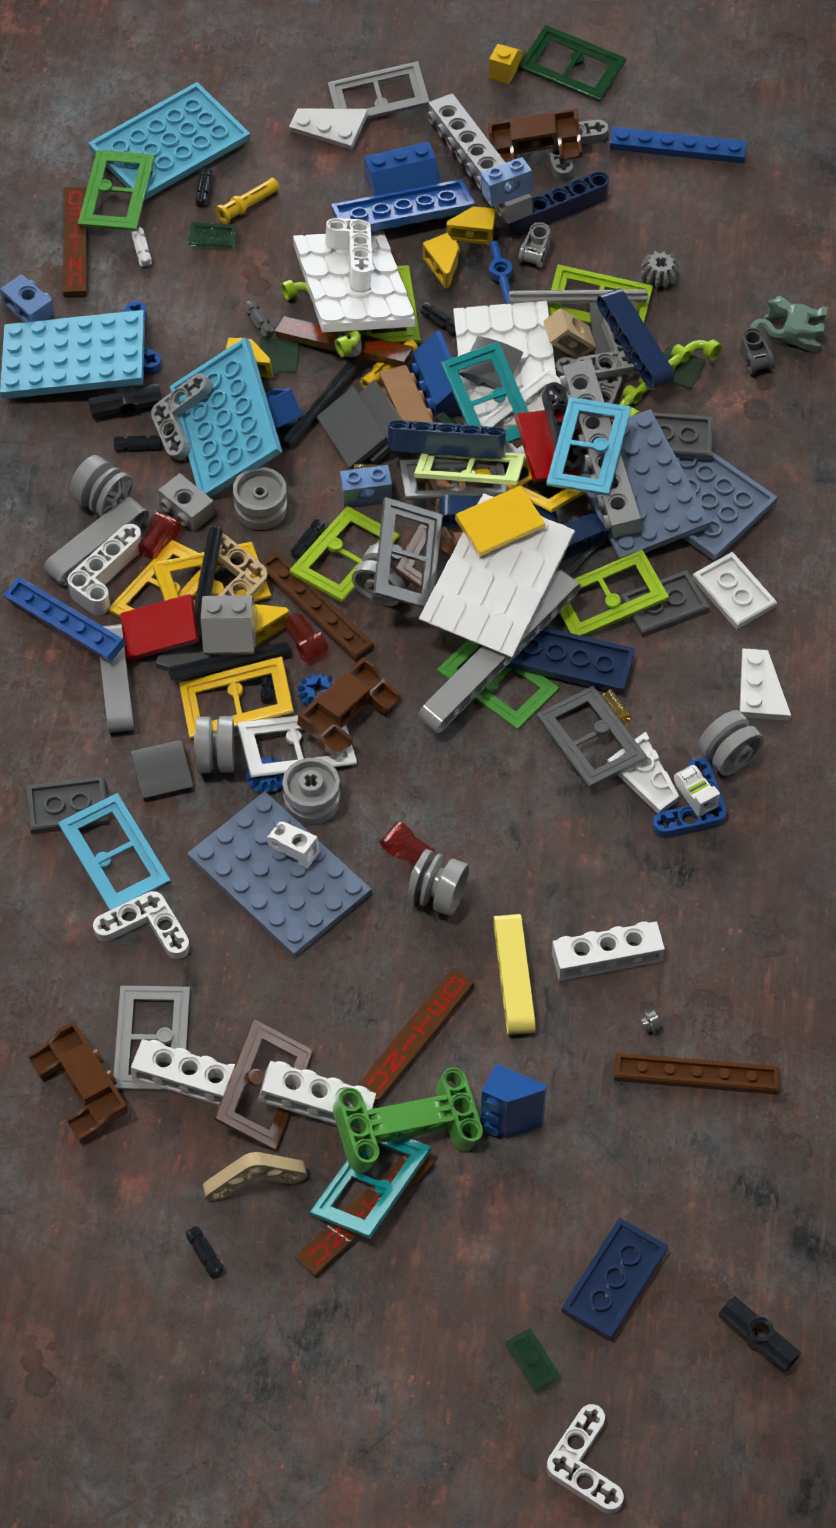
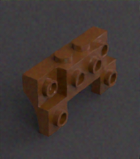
[488,108,583,163]
[297,657,401,759]
[28,1021,128,1144]

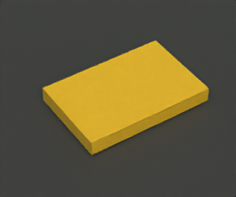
[455,485,545,557]

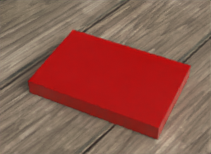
[514,410,580,482]
[120,594,199,661]

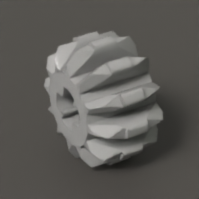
[641,250,680,290]

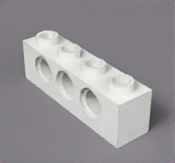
[552,921,665,981]
[131,1039,246,1111]
[257,1061,376,1132]

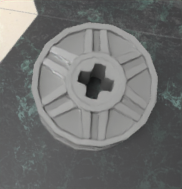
[69,455,134,517]
[407,849,470,917]

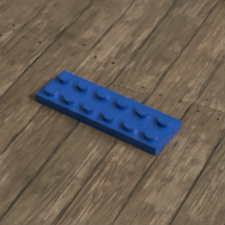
[331,179,476,232]

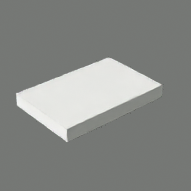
[692,552,777,630]

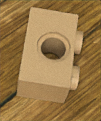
[543,308,596,359]

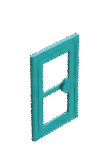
[440,342,529,444]
[309,1138,432,1239]

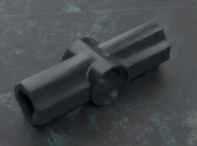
[88,384,162,419]
[718,1296,801,1373]

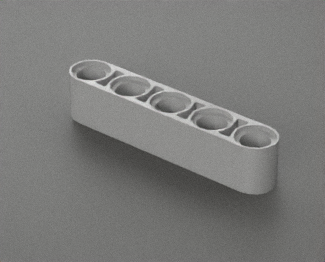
[43,497,149,586]
[100,624,134,733]

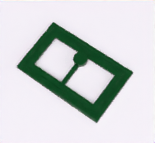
[518,25,626,102]

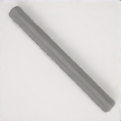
[508,290,648,304]

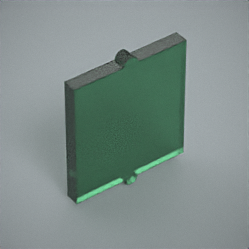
[260,337,299,375]
[663,347,705,390]

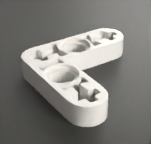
[93,891,190,959]
[547,1404,624,1514]

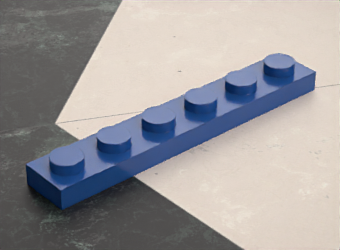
[610,127,746,164]
[3,577,126,663]

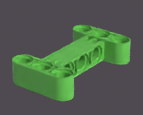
[333,1068,483,1173]

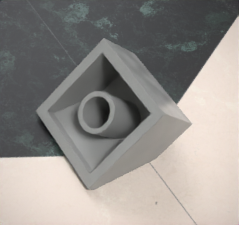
[201,595,257,655]

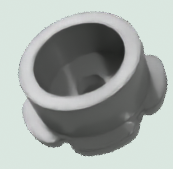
[641,1009,663,1035]

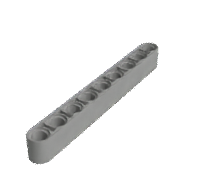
[417,570,581,733]

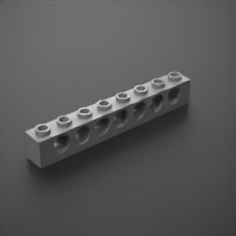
[427,93,533,224]
[560,359,641,538]

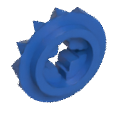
[298,672,333,707]
[246,755,284,793]

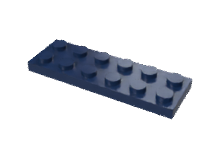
[477,627,635,694]

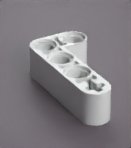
[325,218,372,291]
[68,524,143,616]

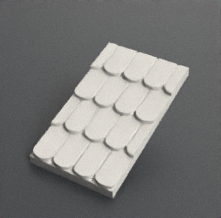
[293,231,415,332]
[454,301,557,430]
[419,493,575,658]

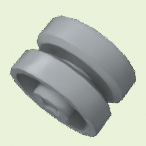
[233,467,287,530]
[352,544,415,606]
[697,710,764,776]
[194,716,235,774]
[282,758,340,825]

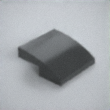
[459,336,524,388]
[131,740,193,800]

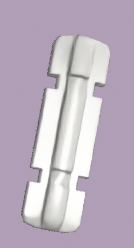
[131,227,152,267]

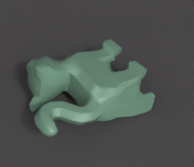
[750,296,828,353]

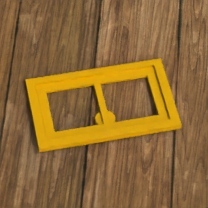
[472,460,586,513]
[107,540,221,618]
[152,542,271,603]
[179,656,294,739]

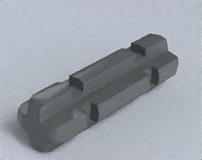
[244,301,275,338]

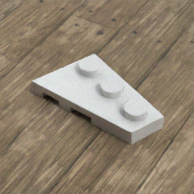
[289,109,368,150]
[740,649,791,721]
[607,732,679,813]

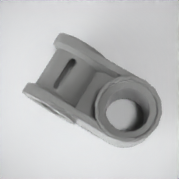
[518,223,550,268]

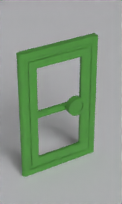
[78,150,155,231]
[437,640,560,730]

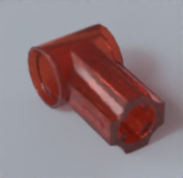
[138,511,181,560]
[284,613,329,662]
[379,821,435,865]

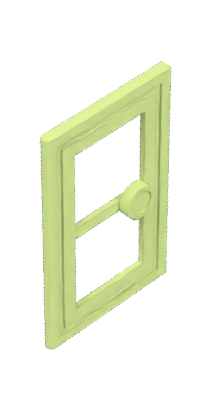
[414,453,525,485]

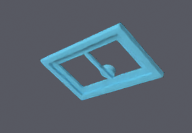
[546,397,631,496]
[58,793,171,911]

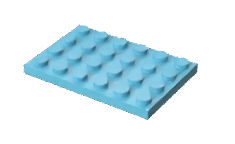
[88,82,251,200]
[0,310,145,399]
[170,337,282,498]

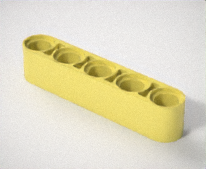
[494,914,535,1035]

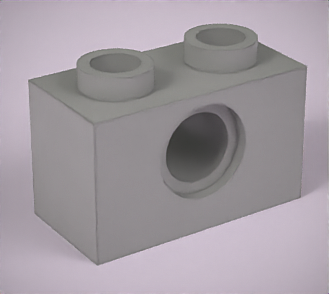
[158,473,215,532]

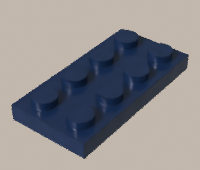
[561,1217,668,1341]

